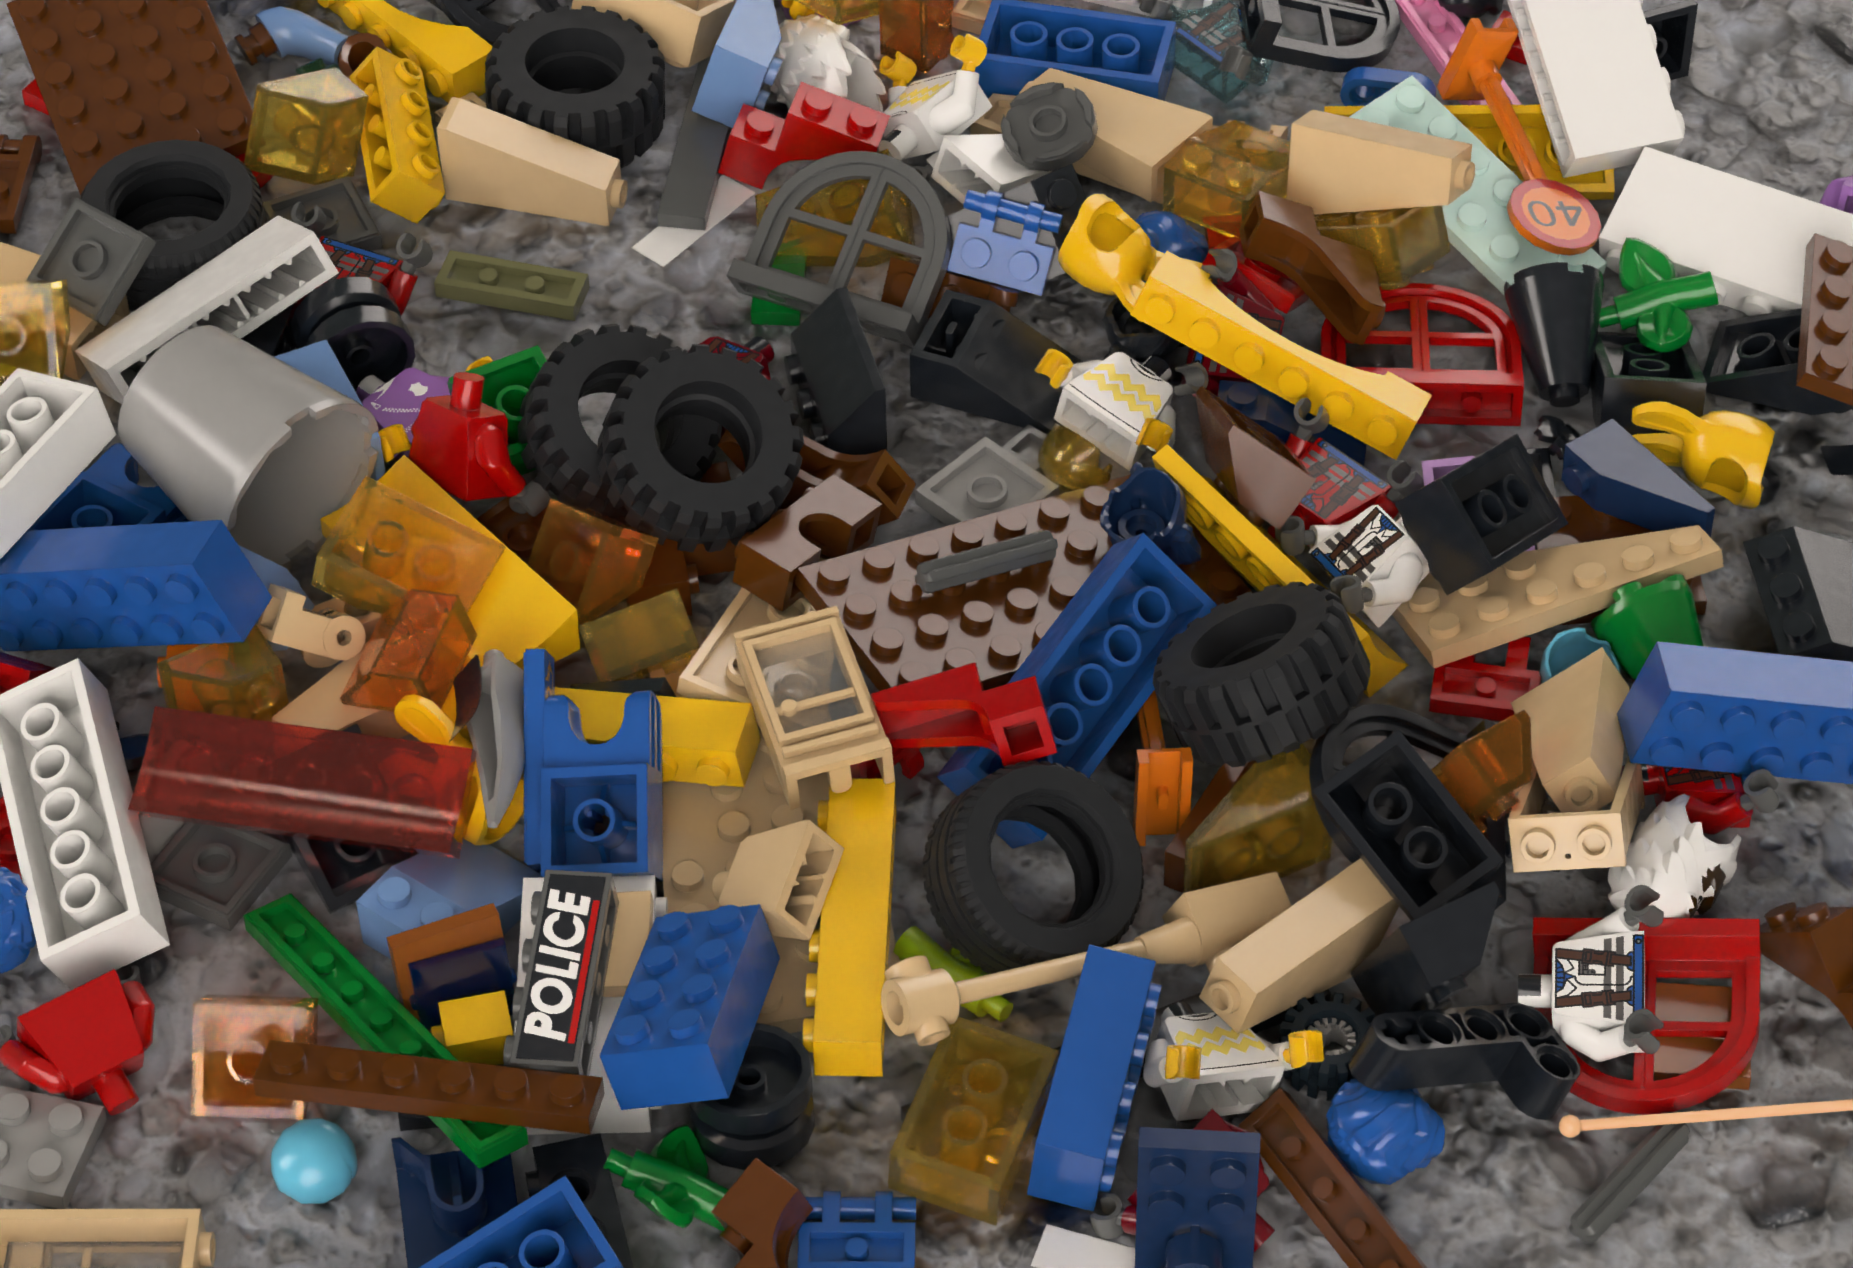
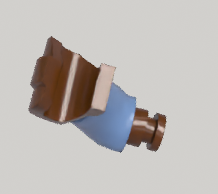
[234,6,392,95]

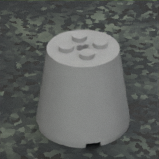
[118,325,379,569]

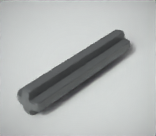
[915,530,1058,594]
[1569,1123,1690,1244]

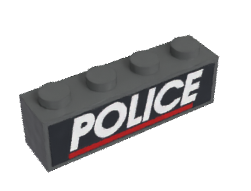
[503,870,619,1076]

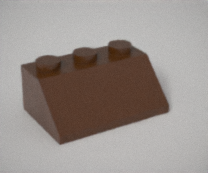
[1195,386,1316,530]

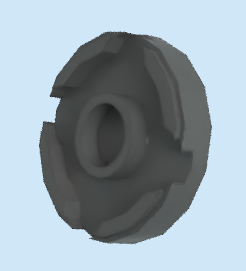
[1001,82,1098,171]

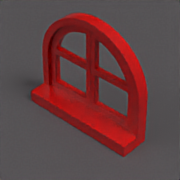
[1320,283,1524,427]
[1532,917,1761,1114]

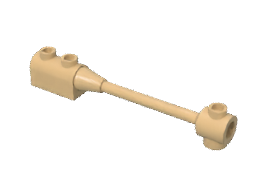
[881,872,1292,1046]

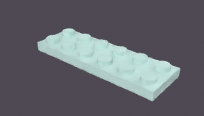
[1349,75,1607,295]

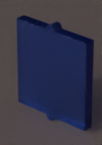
[408,938,517,1033]

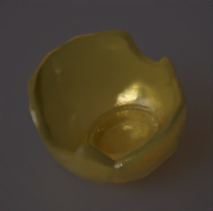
[1038,424,1113,493]

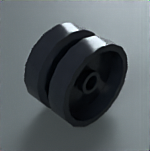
[290,276,416,392]
[689,1023,815,1170]

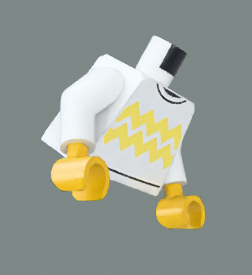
[879,33,993,161]
[1034,349,1176,471]
[1143,1002,1324,1121]

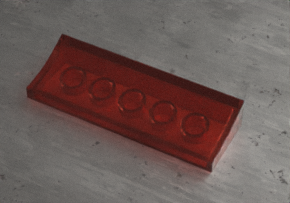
[128,706,477,859]

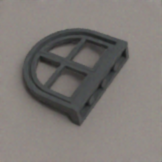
[727,151,951,348]

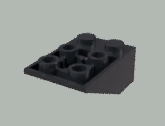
[910,289,1083,435]

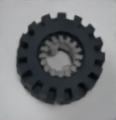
[1279,992,1375,1101]

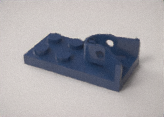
[1135,1127,1261,1268]
[391,1137,518,1268]

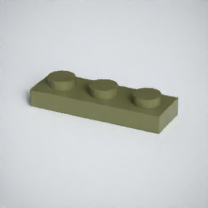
[434,250,590,321]

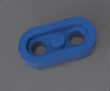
[1340,67,1436,106]

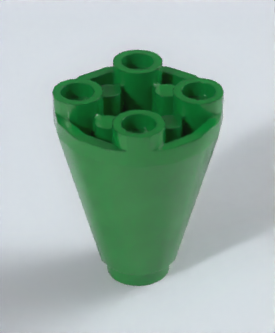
[1590,574,1703,682]

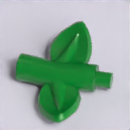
[1599,237,1719,352]
[603,1124,729,1231]

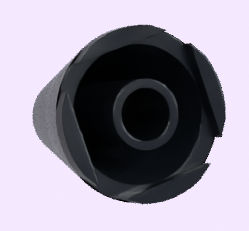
[1504,262,1604,407]

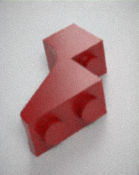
[718,81,891,190]
[871,662,1058,767]

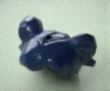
[1100,461,1201,565]

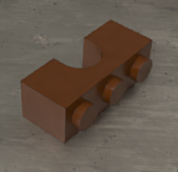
[733,474,882,612]

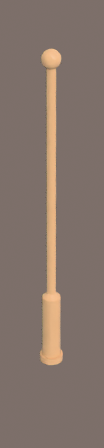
[1559,1099,1853,1138]

